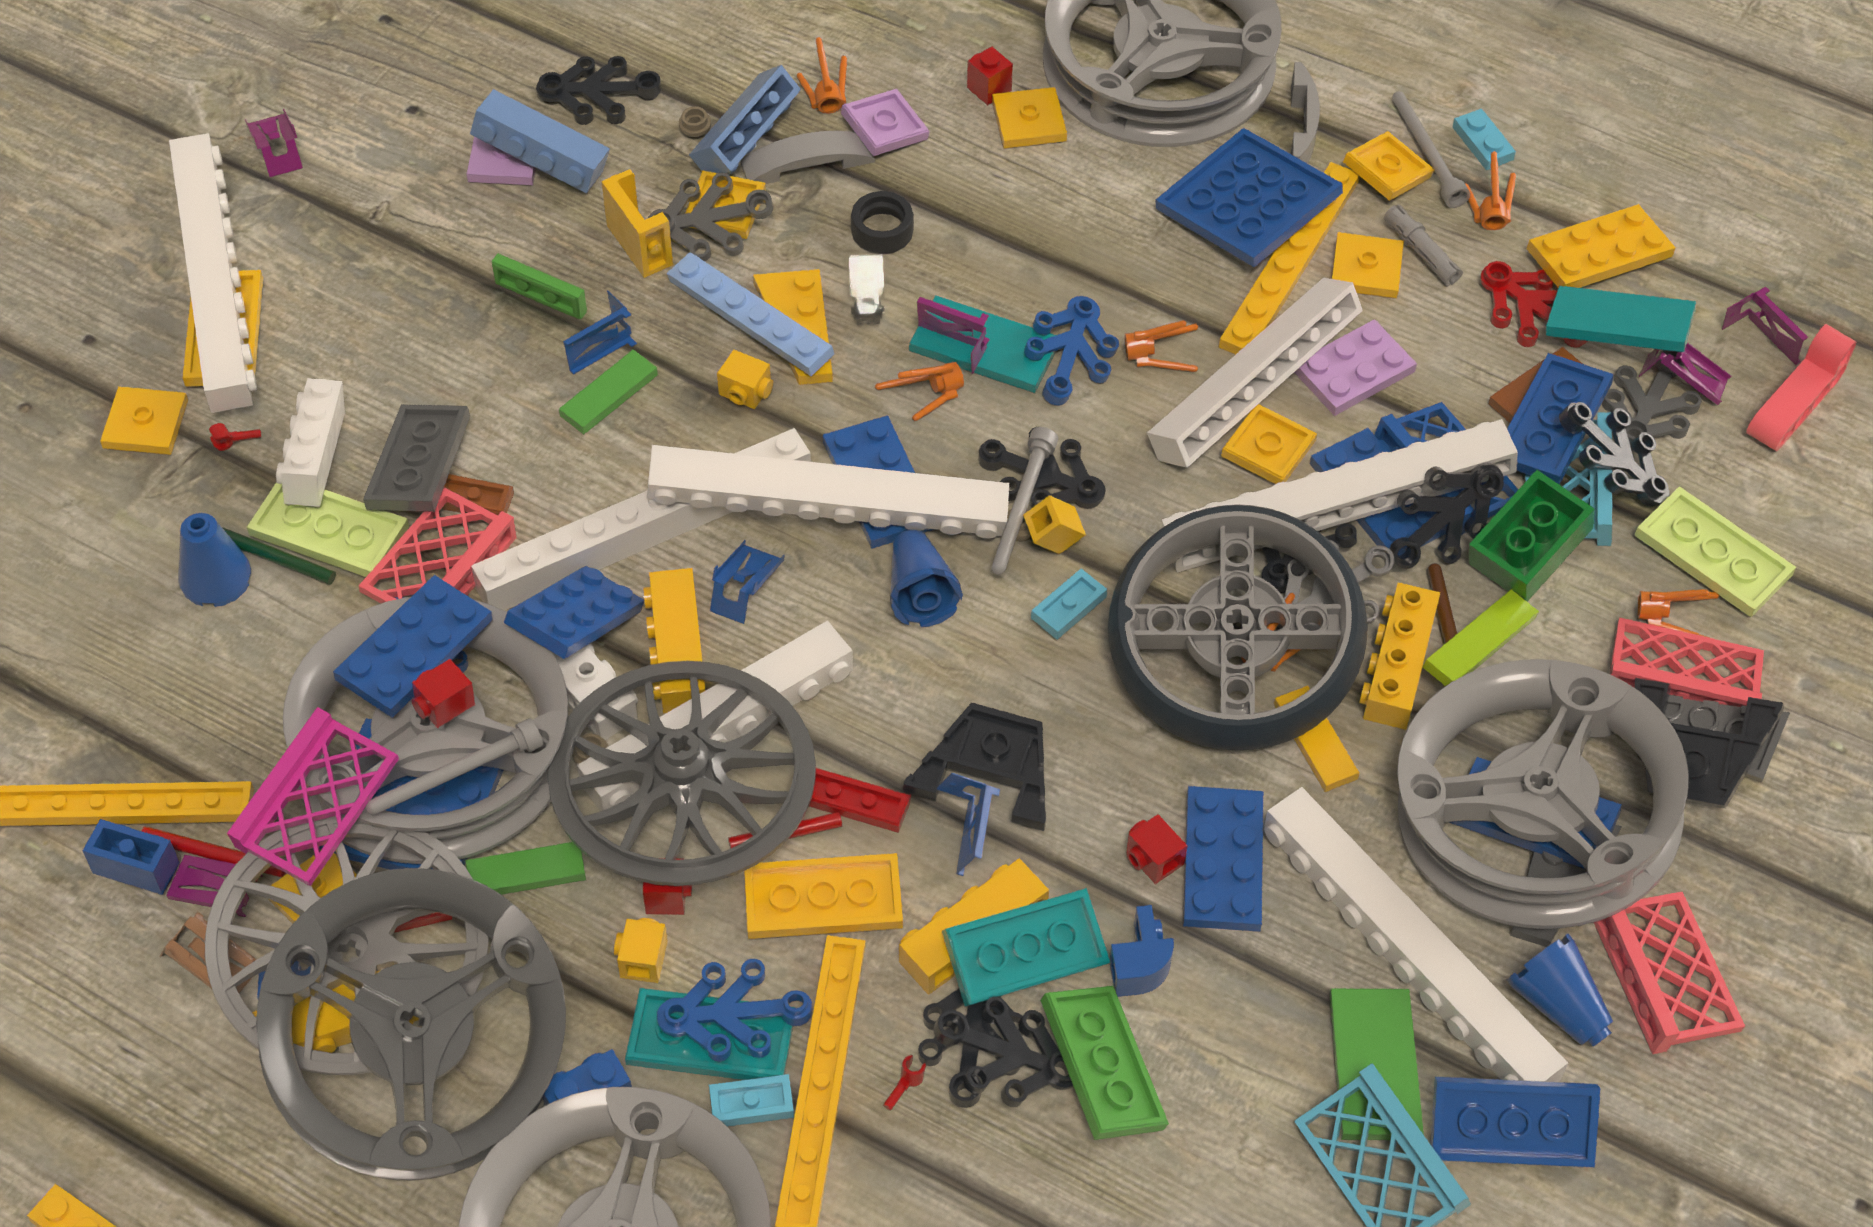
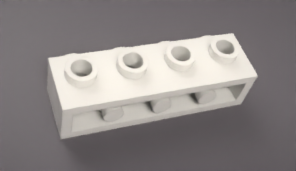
[276,378,345,507]
[552,643,638,740]

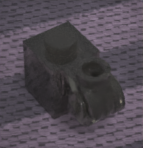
[848,255,885,325]

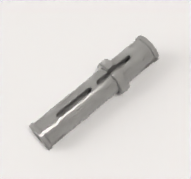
[1384,204,1463,286]

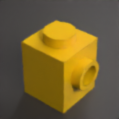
[717,350,773,409]
[1023,495,1086,554]
[614,918,668,983]

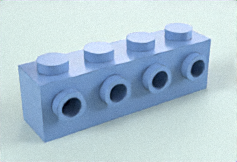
[689,65,801,175]
[470,89,610,194]

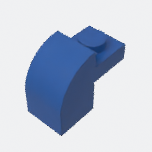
[1109,905,1174,997]

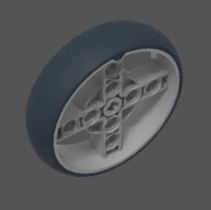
[1108,505,1368,751]

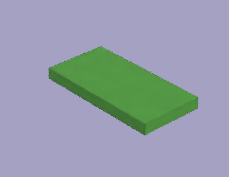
[1040,986,1169,1140]
[1329,988,1424,1140]

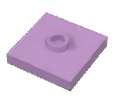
[841,89,930,156]
[467,137,536,185]

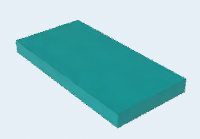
[1546,286,1696,352]
[909,295,1057,393]
[942,888,1111,1007]
[625,988,795,1080]

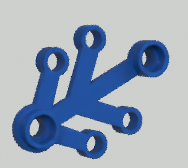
[1024,296,1119,405]
[657,959,812,1062]

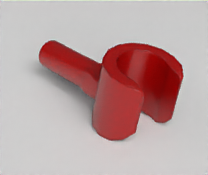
[209,423,261,451]
[883,1055,926,1111]

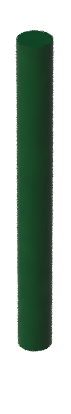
[222,527,336,585]

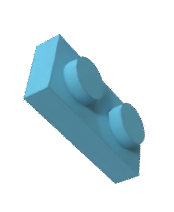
[1452,108,1516,170]
[1031,569,1107,640]
[709,1074,794,1127]

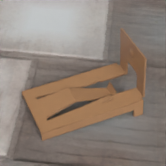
[159,911,257,993]

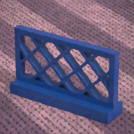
[1374,402,1519,535]

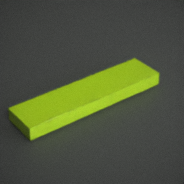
[1423,589,1539,686]

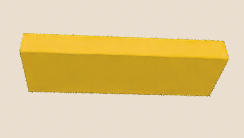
[1274,686,1359,792]

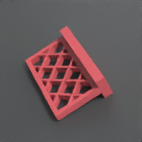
[358,488,516,604]
[1609,617,1764,707]
[1594,892,1745,1054]

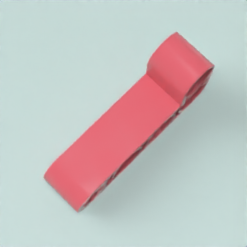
[1746,324,1857,451]

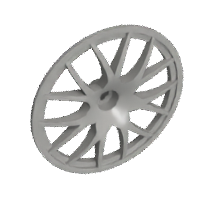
[205,814,489,1075]

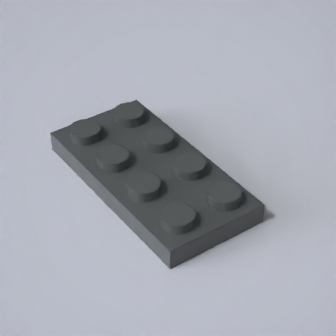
[363,404,470,512]

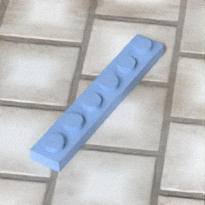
[667,252,834,376]

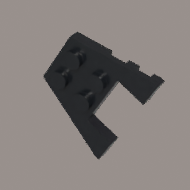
[1635,678,1784,809]
[903,702,1046,831]

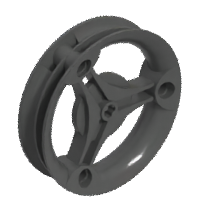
[256,868,566,1181]

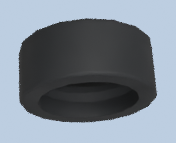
[851,191,914,254]

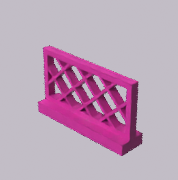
[227,707,399,886]

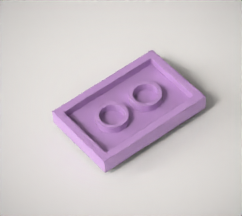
[1294,319,1417,416]

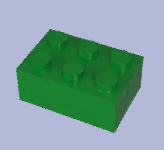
[1469,470,1595,602]

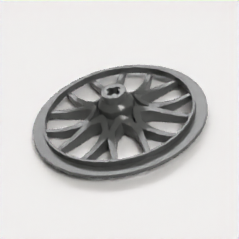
[548,661,816,886]

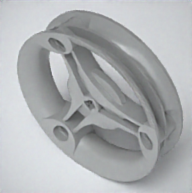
[1043,0,1282,147]
[283,597,568,864]
[1398,659,1688,929]
[459,1087,771,1227]

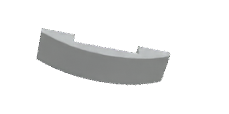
[1290,62,1320,164]
[741,131,875,184]

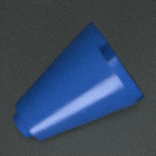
[178,513,251,607]
[890,530,963,627]
[1507,934,1613,1047]

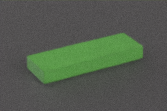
[492,253,587,319]
[559,350,658,435]
[465,842,586,895]

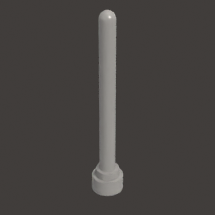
[1392,91,1470,208]
[992,427,1058,575]
[365,718,543,815]

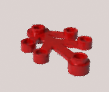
[1480,261,1588,348]

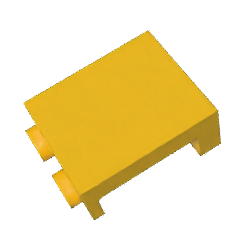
[601,169,673,278]

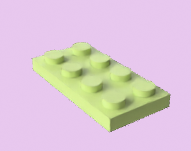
[247,482,409,577]
[1635,486,1796,617]

